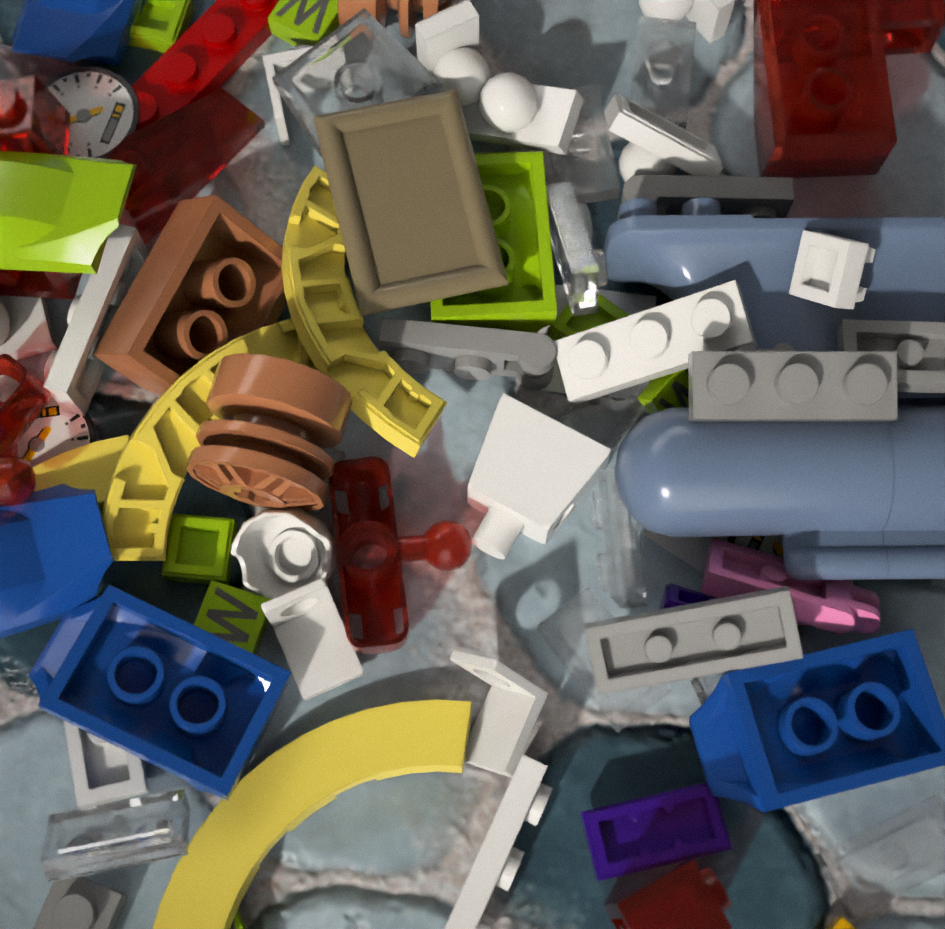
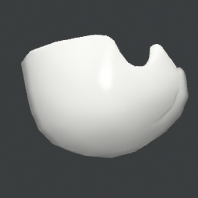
[231,507,336,599]

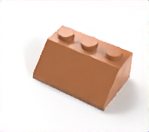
[92,195,287,396]

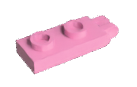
[701,537,881,634]

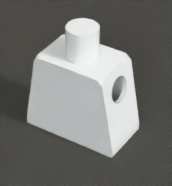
[467,393,612,560]

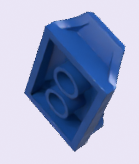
[11,0,146,66]
[0,484,114,639]
[28,584,291,801]
[689,629,945,813]

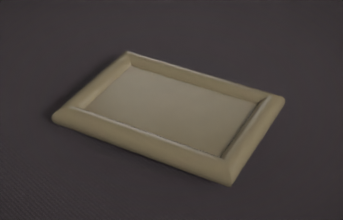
[313,89,509,316]

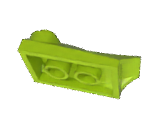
[0,151,137,274]
[430,151,557,333]

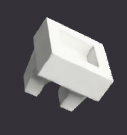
[789,230,876,310]

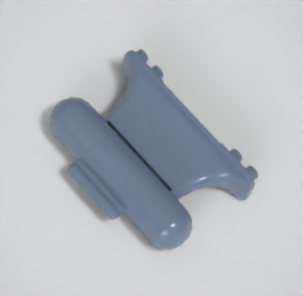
[601,197,945,580]

